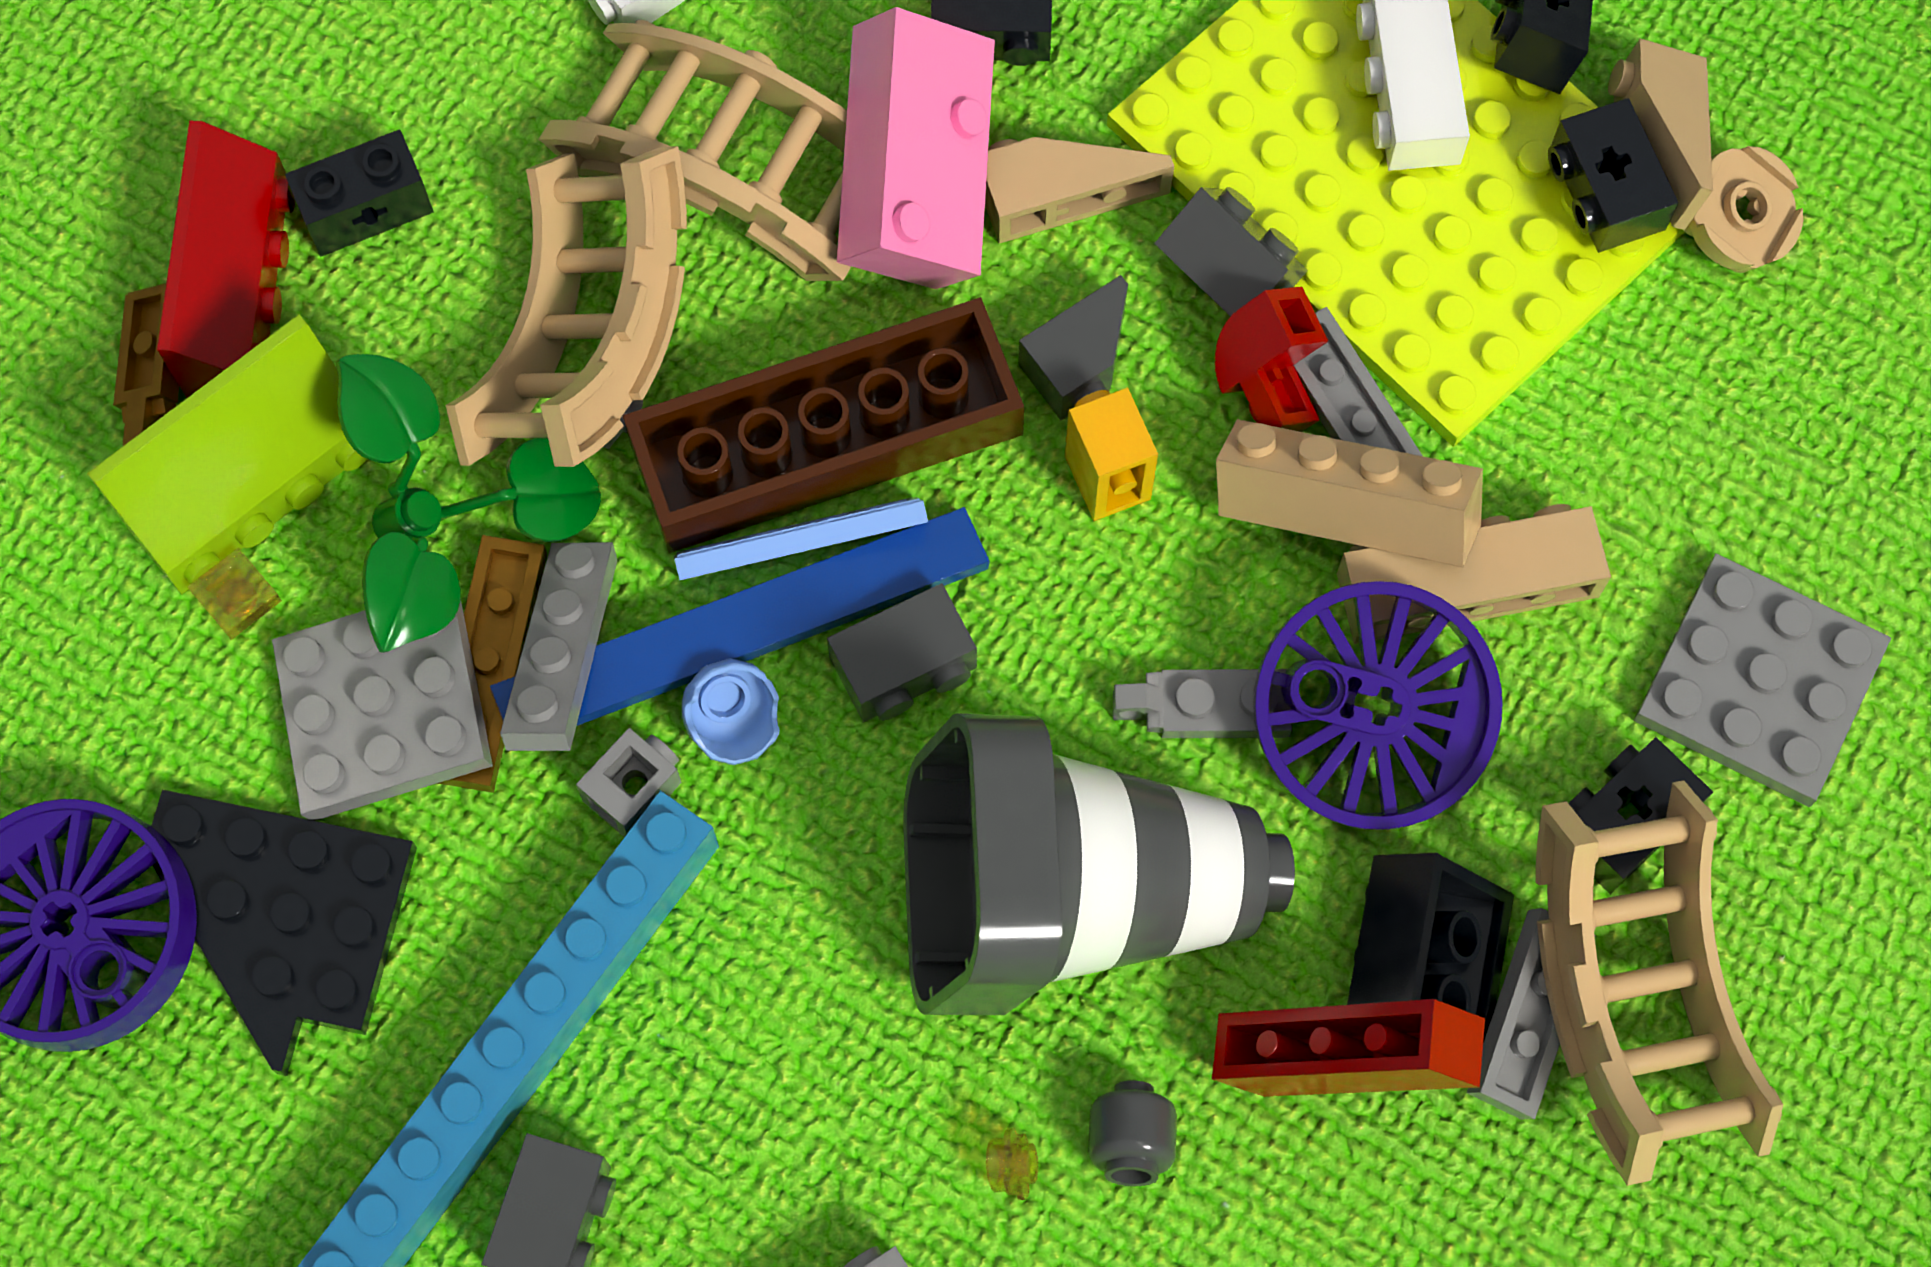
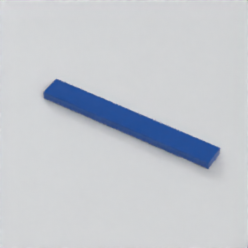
[490,507,990,726]

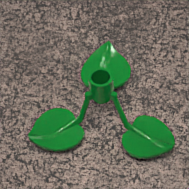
[336,354,601,653]

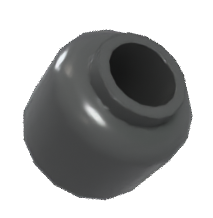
[1088,1080,1177,1186]

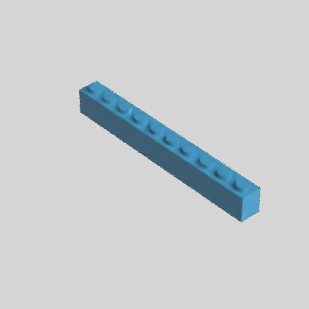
[298,790,719,1267]

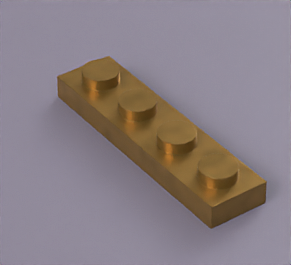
[437,535,547,793]

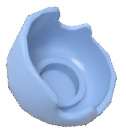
[682,658,780,765]

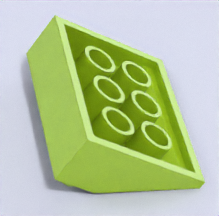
[87,314,368,595]

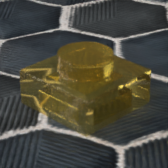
[188,548,282,640]

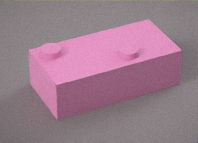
[837,7,995,289]

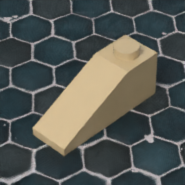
[1608,38,1713,230]
[985,137,1174,244]

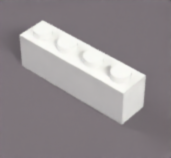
[1356,0,1470,171]

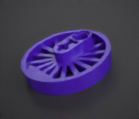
[1253,581,1503,830]
[0,799,197,1052]

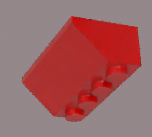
[157,120,296,398]

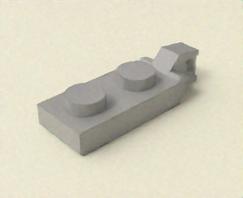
[1113,669,1292,738]

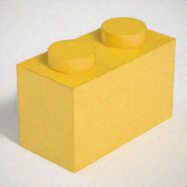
[1065,387,1158,521]

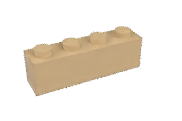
[1216,419,1483,567]
[1337,504,1611,644]

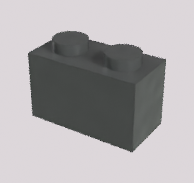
[1154,187,1308,316]
[827,583,977,723]
[481,1133,616,1267]

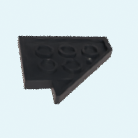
[151,790,417,1076]

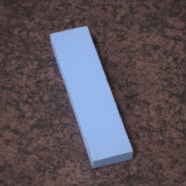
[674,497,928,580]

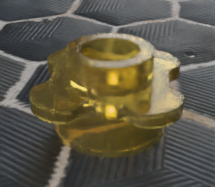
[986,1128,1038,1200]

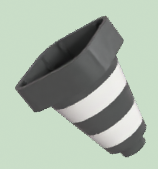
[903,713,1295,1015]

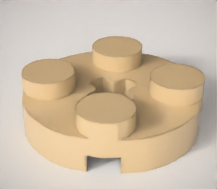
[1684,146,1803,273]

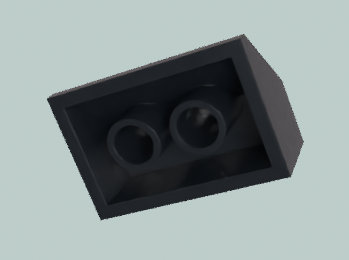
[1347,853,1514,1043]

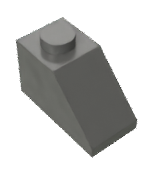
[1018,275,1128,420]

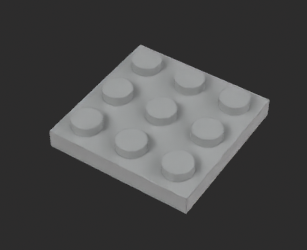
[1633,553,1891,807]
[272,601,493,821]

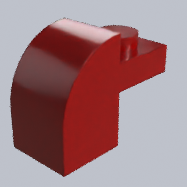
[1215,286,1328,432]

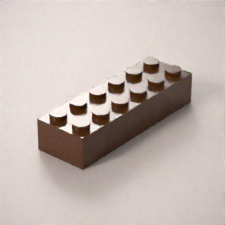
[622,297,1024,553]

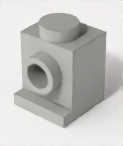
[576,728,682,837]

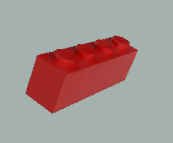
[1212,999,1485,1097]

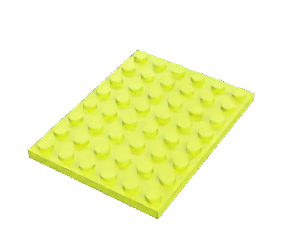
[1107,0,1685,447]

